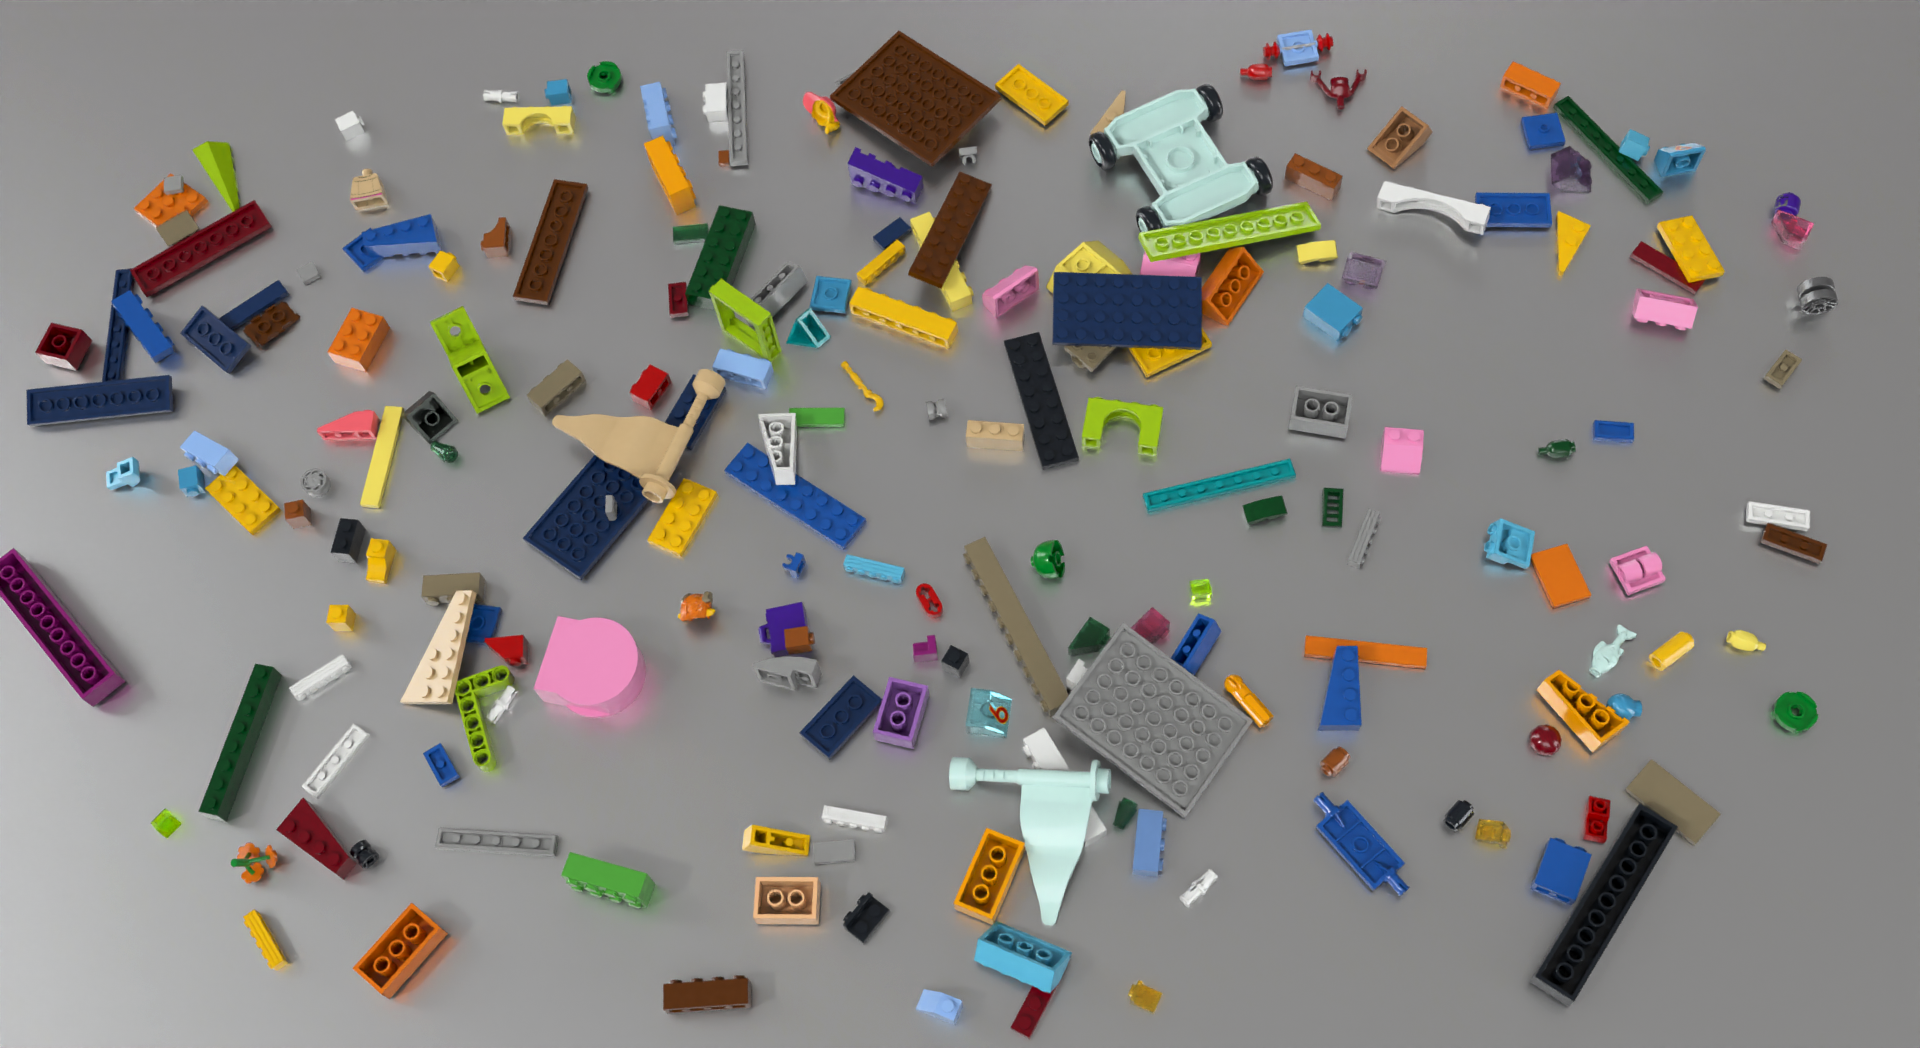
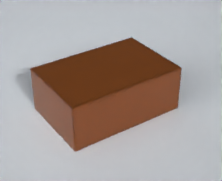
[719,150,730,167]

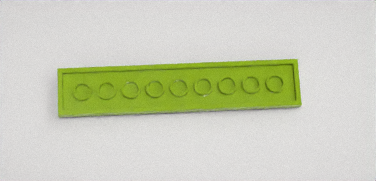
[1138,201,1321,262]

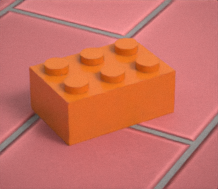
[327,308,390,372]

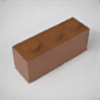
[1285,153,1343,201]

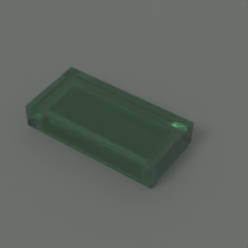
[673,223,709,245]

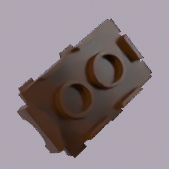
[243,301,300,347]

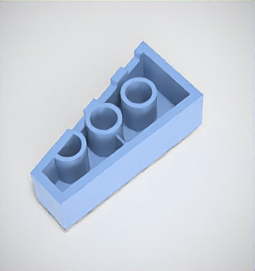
[640,82,677,146]

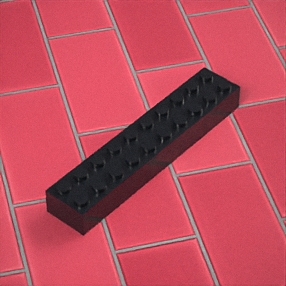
[1530,803,1678,1007]

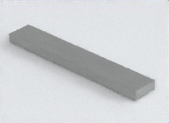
[435,828,559,857]

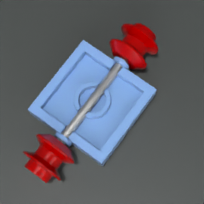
[1263,30,1333,66]

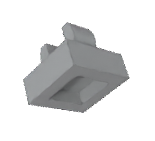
[959,146,977,165]

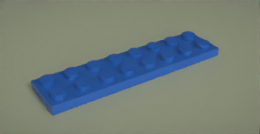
[724,443,866,550]

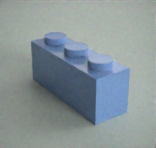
[1132,809,1167,877]

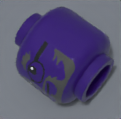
[1774,192,1801,221]

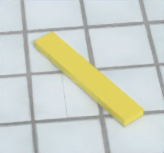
[360,406,405,508]

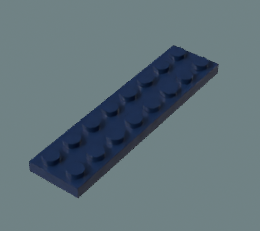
[26,375,173,426]

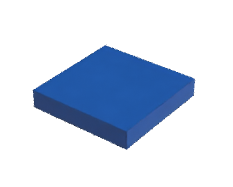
[342,228,384,272]
[466,604,502,644]

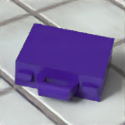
[758,602,808,657]

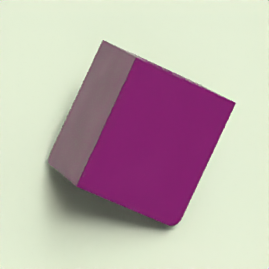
[913,635,938,663]

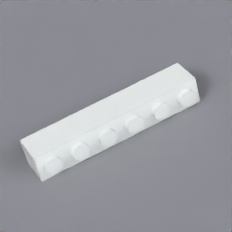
[1022,728,1107,847]

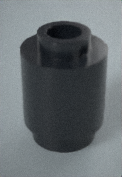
[1443,800,1474,831]

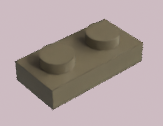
[1763,350,1802,389]

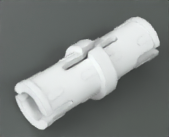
[483,89,519,103]
[484,685,518,725]
[1179,869,1218,907]

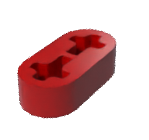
[916,583,943,619]

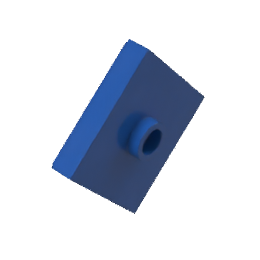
[1521,113,1566,150]

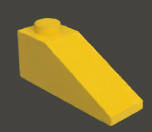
[742,825,810,856]

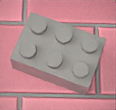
[1288,386,1353,438]

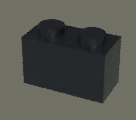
[331,518,366,563]

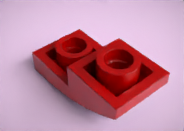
[1583,796,1610,844]

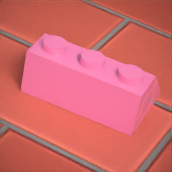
[1140,252,1201,277]
[982,265,1039,318]
[1632,288,1698,330]

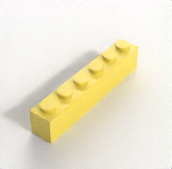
[910,211,974,312]

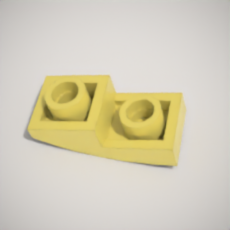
[1297,240,1338,265]

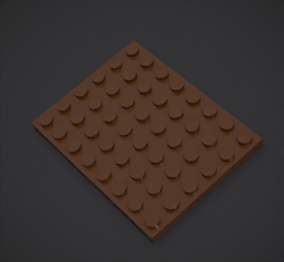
[830,31,1002,167]

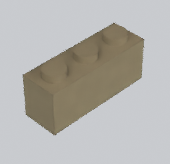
[527,359,586,417]
[421,572,485,606]

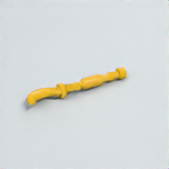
[841,361,884,412]

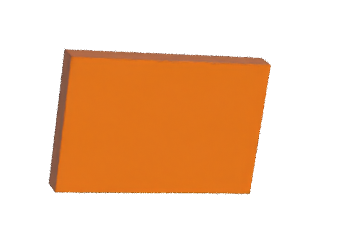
[1530,544,1591,609]

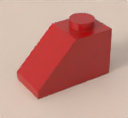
[485,635,529,667]

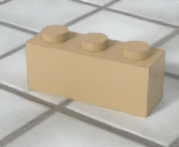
[966,420,1025,451]

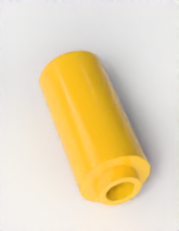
[1649,632,1694,671]

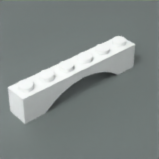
[1377,181,1491,235]

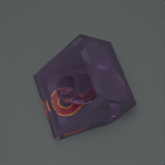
[1341,251,1387,290]

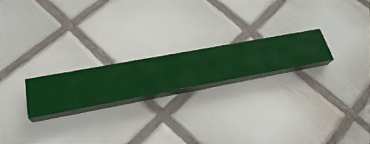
[1553,96,1663,204]

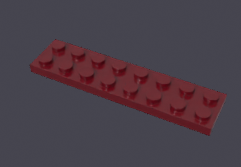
[130,200,272,298]

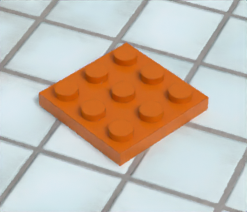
[134,173,208,227]

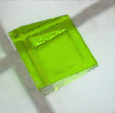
[1189,579,1212,600]
[151,808,181,838]

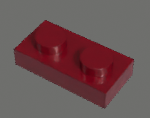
[668,282,689,318]

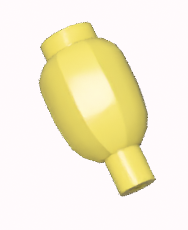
[1726,630,1766,651]

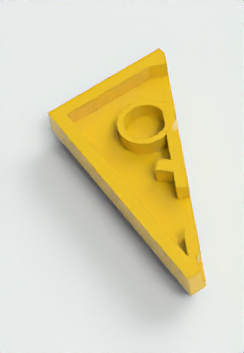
[1556,211,1591,276]

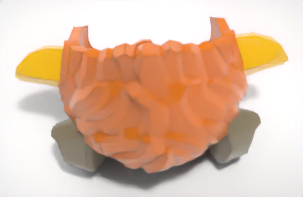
[678,591,715,622]

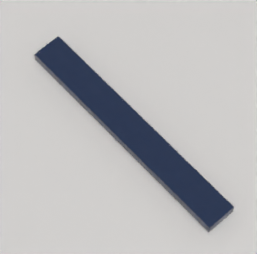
[102,268,135,382]

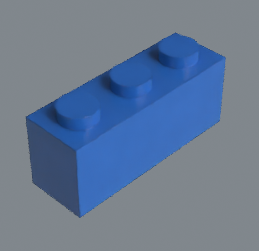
[1171,613,1222,676]

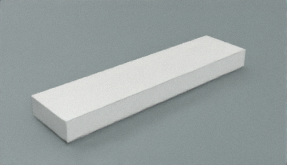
[301,724,370,799]

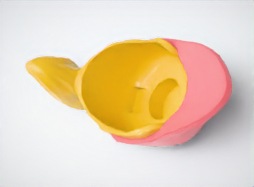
[803,92,840,134]

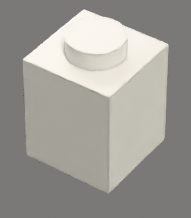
[334,111,365,141]

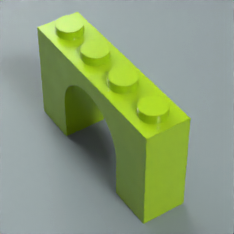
[1082,397,1163,456]

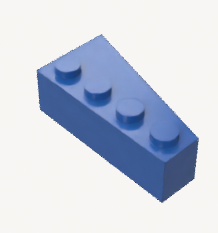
[361,214,442,258]
[111,290,174,363]
[1318,646,1362,731]

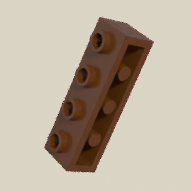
[663,975,751,1014]

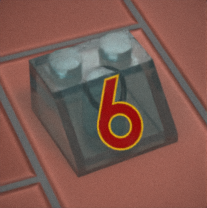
[965,688,1012,738]

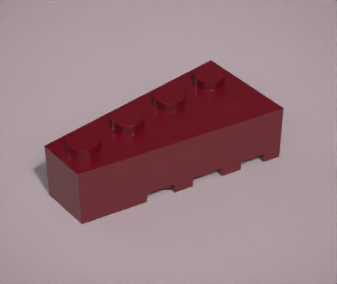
[276,797,357,880]

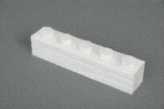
[289,654,352,701]
[822,805,888,833]

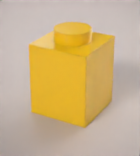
[428,250,460,282]
[326,605,356,631]

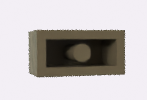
[156,209,199,246]

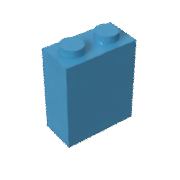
[1303,283,1363,341]

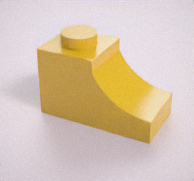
[366,538,396,584]

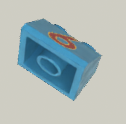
[1654,143,1706,177]

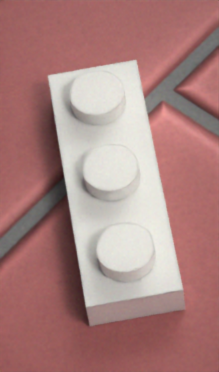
[1746,501,1810,531]

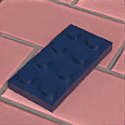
[180,306,252,374]
[665,374,726,450]
[800,675,882,760]

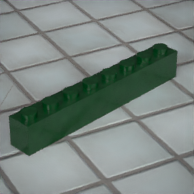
[198,663,282,822]

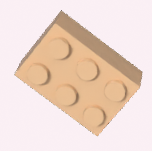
[753,877,821,925]

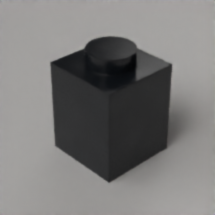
[941,645,969,678]

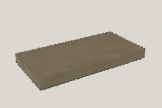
[1625,759,1721,845]

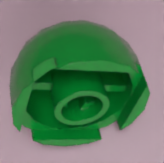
[1031,540,1065,579]

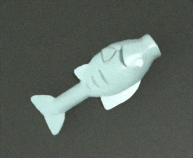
[1589,624,1637,677]

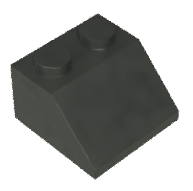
[401,391,458,444]

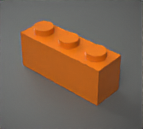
[1500,61,1561,109]

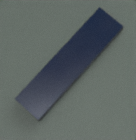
[219,280,289,330]

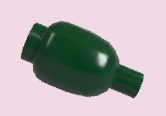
[1538,439,1576,458]

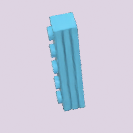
[843,554,905,583]

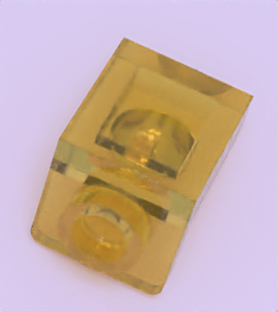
[1475,819,1511,848]
[1128,980,1162,1014]

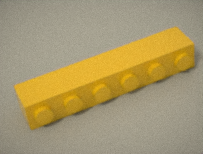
[849,286,958,349]

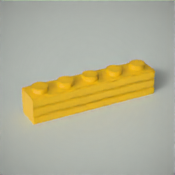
[856,239,906,286]
[244,909,288,971]

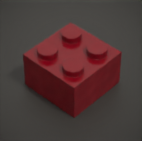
[35,323,92,371]

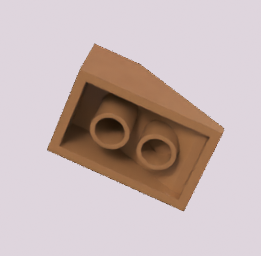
[1367,106,1433,169]

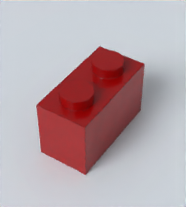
[629,364,672,410]

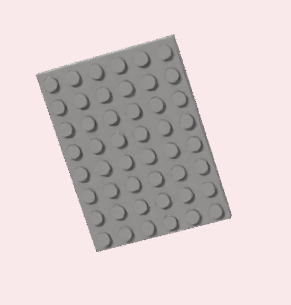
[1052,623,1253,818]

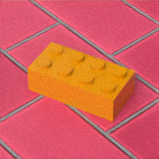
[644,136,696,215]
[953,828,1026,925]

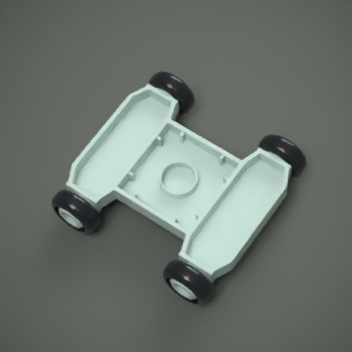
[1089,84,1273,233]

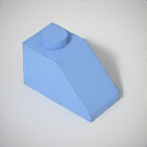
[916,989,963,1025]

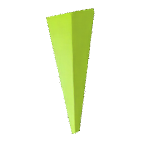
[192,141,240,212]

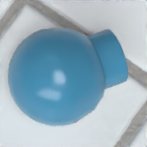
[1606,693,1642,720]

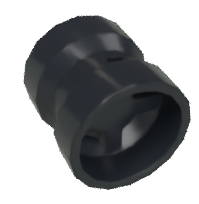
[350,840,379,869]

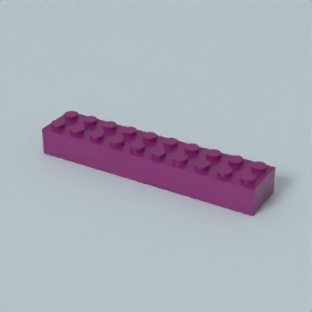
[0,548,125,707]

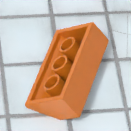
[1202,247,1264,326]

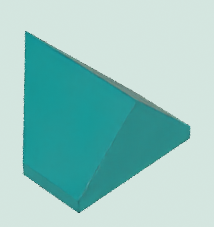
[786,308,831,348]

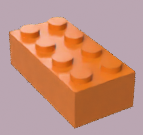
[353,903,448,999]

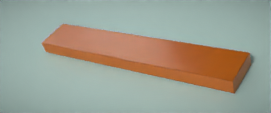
[1304,635,1427,669]

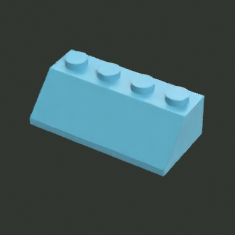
[974,921,1072,993]

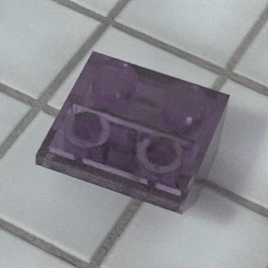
[1551,146,1592,193]

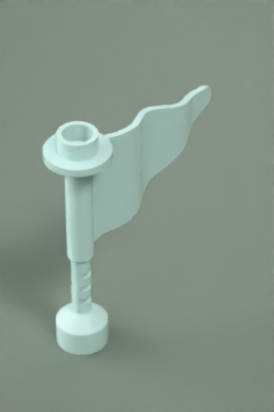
[949,757,1111,925]

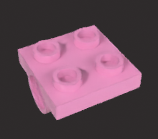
[1609,546,1666,595]

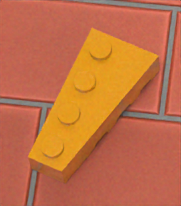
[1537,670,1630,753]

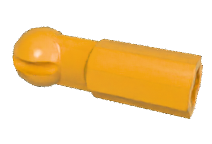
[1224,674,1274,728]

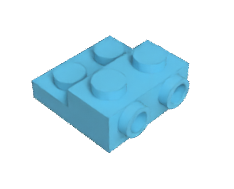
[1484,518,1535,569]

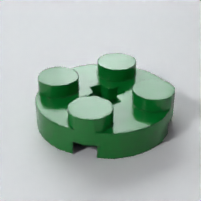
[587,61,622,93]
[1772,691,1818,734]

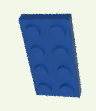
[1475,193,1552,228]

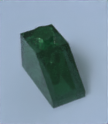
[1068,617,1111,657]

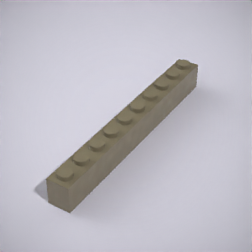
[963,537,1069,717]

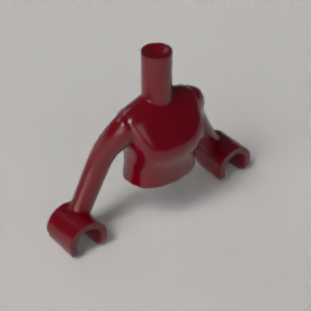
[1310,69,1367,110]

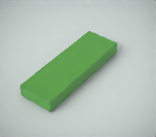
[789,408,845,427]

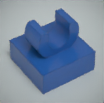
[782,552,806,579]

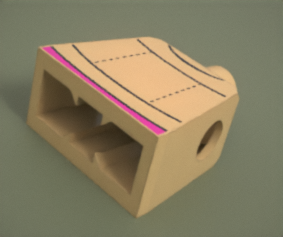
[350,169,388,210]

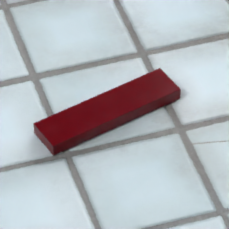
[1630,241,1706,295]

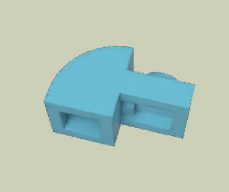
[106,457,140,490]

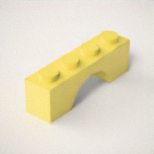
[502,106,576,135]

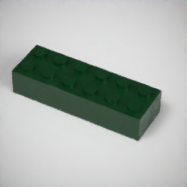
[685,205,756,310]

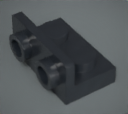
[843,892,890,944]

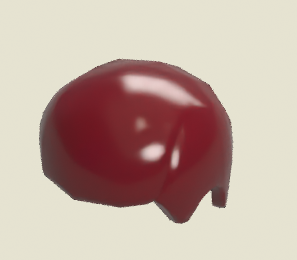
[1529,724,1562,756]

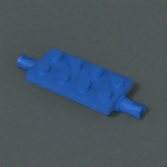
[1313,792,1410,896]

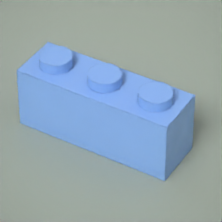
[712,349,774,389]
[180,430,239,476]

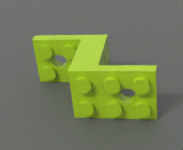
[430,306,510,414]

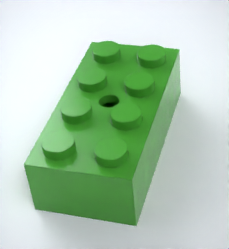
[561,852,655,909]

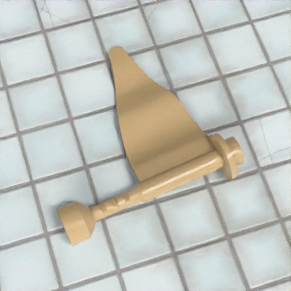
[552,369,726,503]

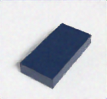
[873,217,912,251]

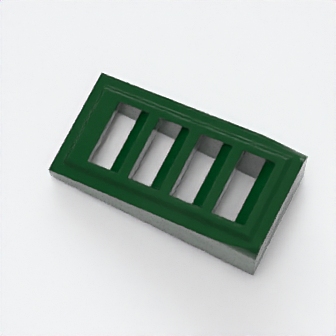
[1322,488,1344,527]

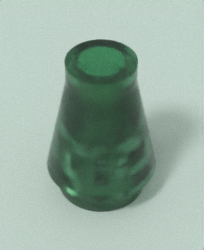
[430,441,458,463]
[1113,797,1138,830]

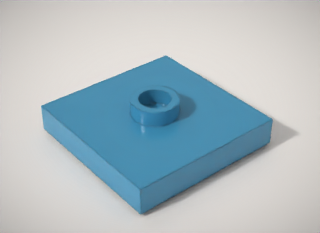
[809,276,852,314]

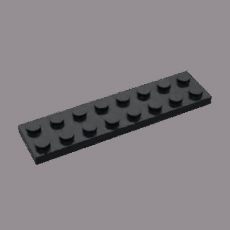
[1004,332,1079,470]

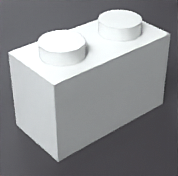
[703,82,728,122]

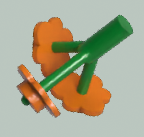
[231,842,278,884]

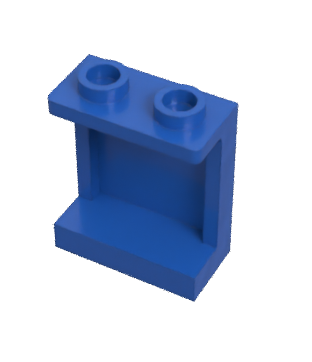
[1530,838,1592,906]

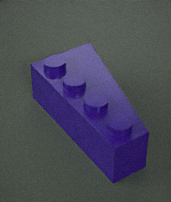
[847,147,924,203]

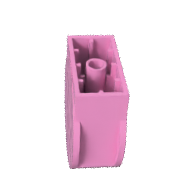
[534,616,646,718]

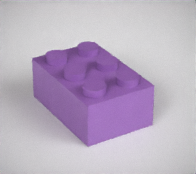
[873,677,929,749]

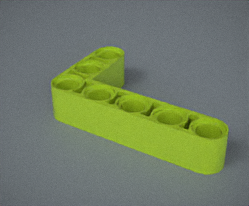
[455,665,515,772]

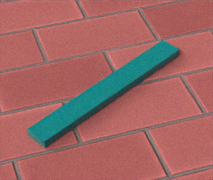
[1143,459,1296,513]

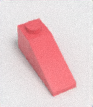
[317,410,380,440]

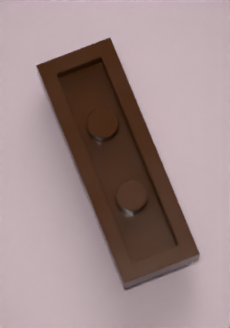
[1760,523,1827,564]

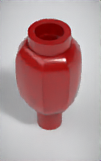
[1240,64,1272,81]

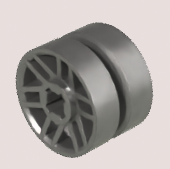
[1797,277,1838,315]

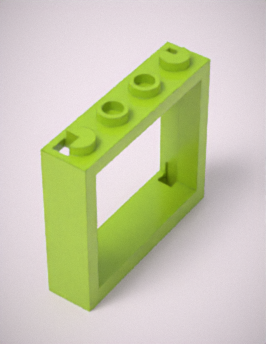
[709,279,782,362]

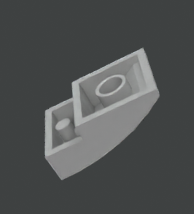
[753,657,822,690]

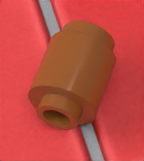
[1320,747,1351,777]

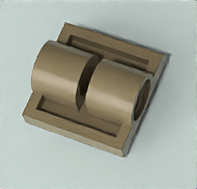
[1064,345,1116,372]

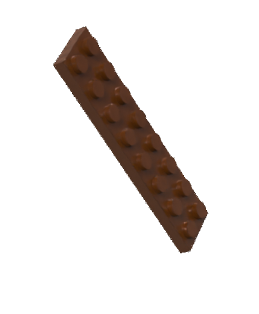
[908,171,992,289]
[513,179,588,305]

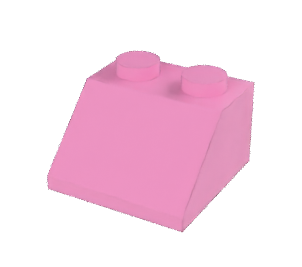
[1380,427,1424,474]

